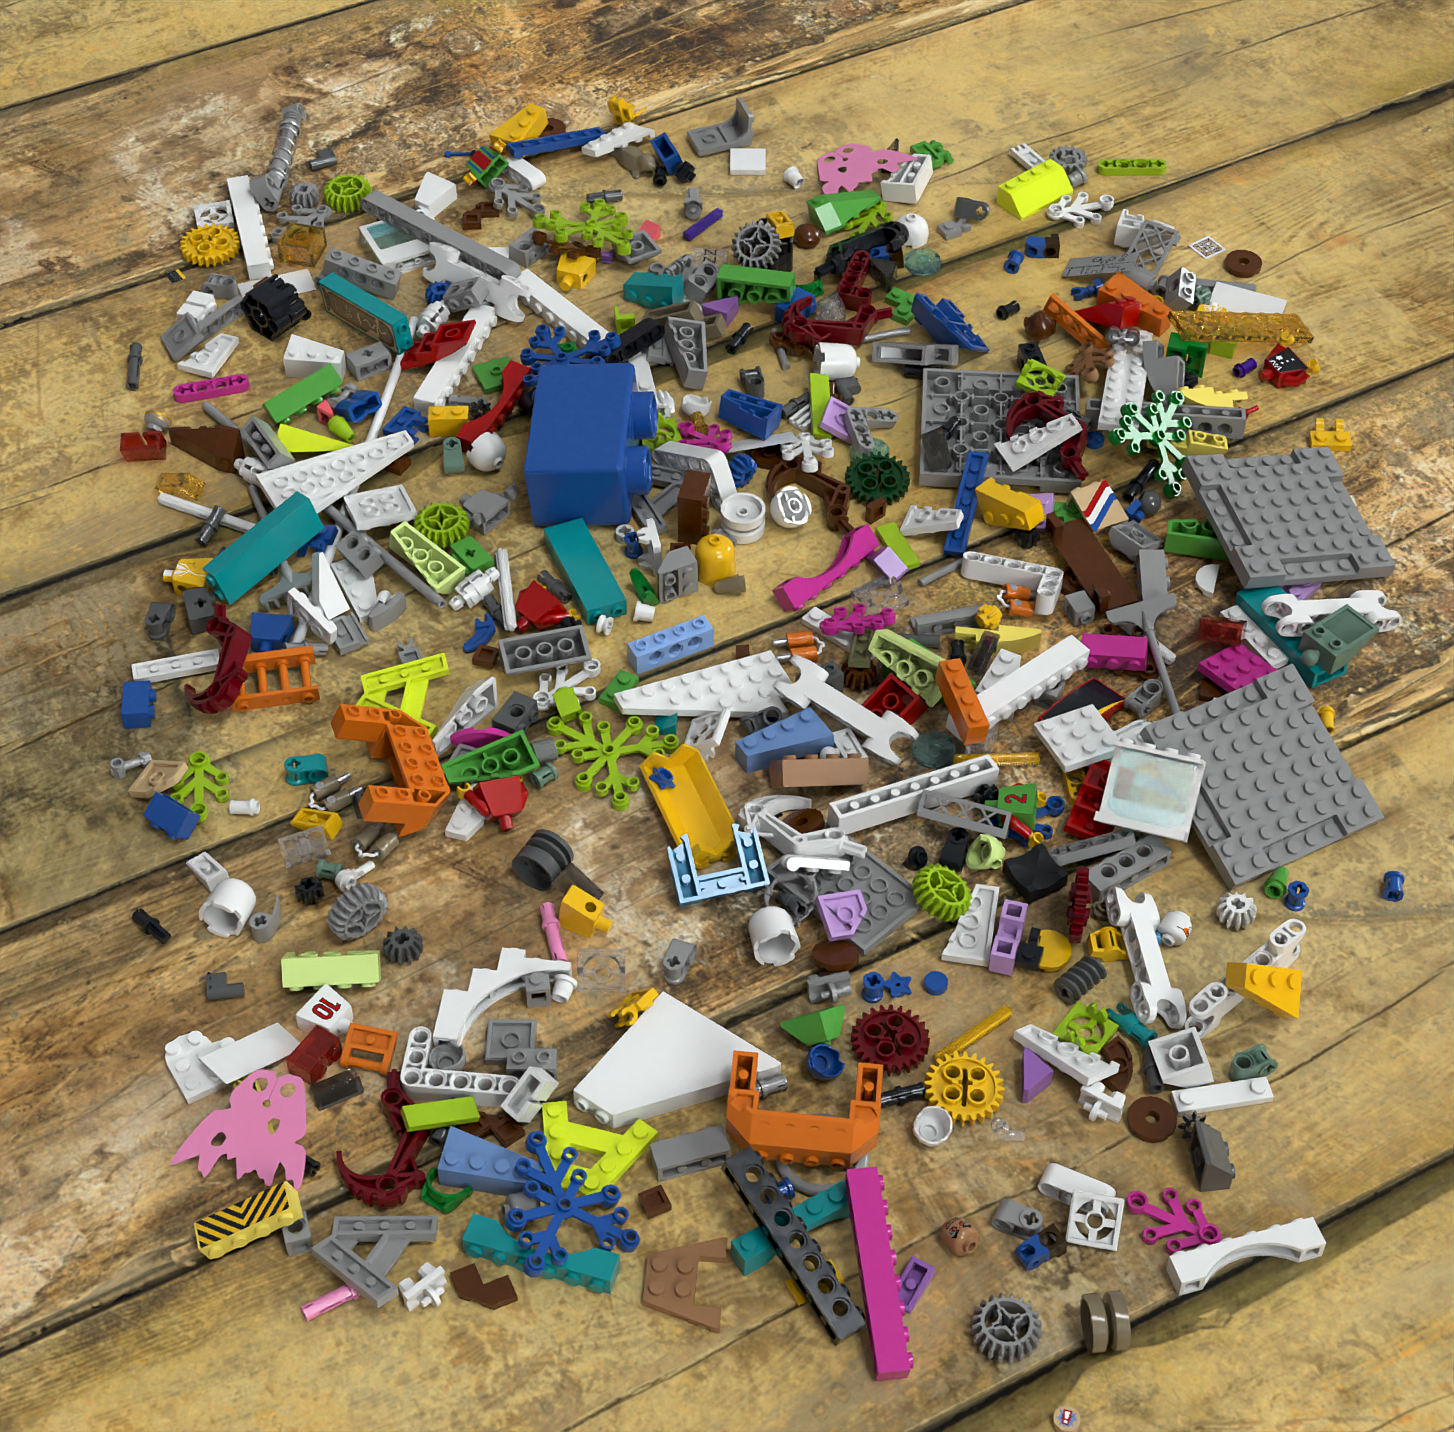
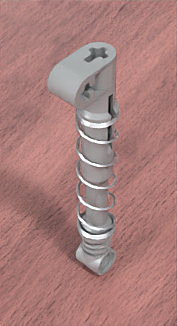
[249,103,306,212]

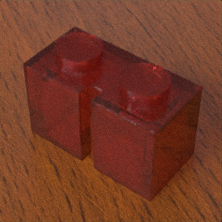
[120,431,167,462]
[1197,614,1247,646]
[286,1025,343,1086]

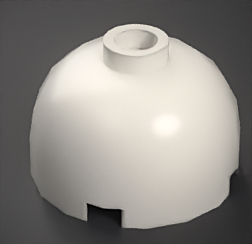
[896,213,929,248]
[466,432,507,472]
[770,486,812,529]

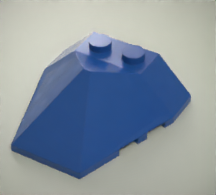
[911,293,990,353]

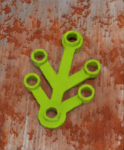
[842,201,893,237]
[170,751,230,823]

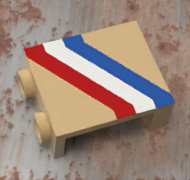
[1066,480,1129,539]

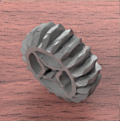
[731,220,782,269]
[326,882,388,942]
[970,1292,1042,1364]

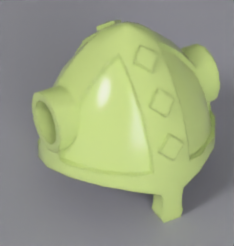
[965,834,1006,870]

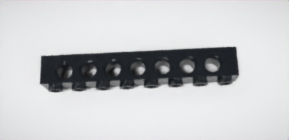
[721,1146,866,1346]

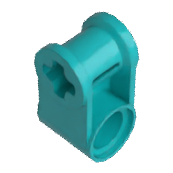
[284,753,329,786]

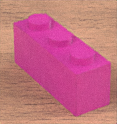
[1081,633,1148,671]

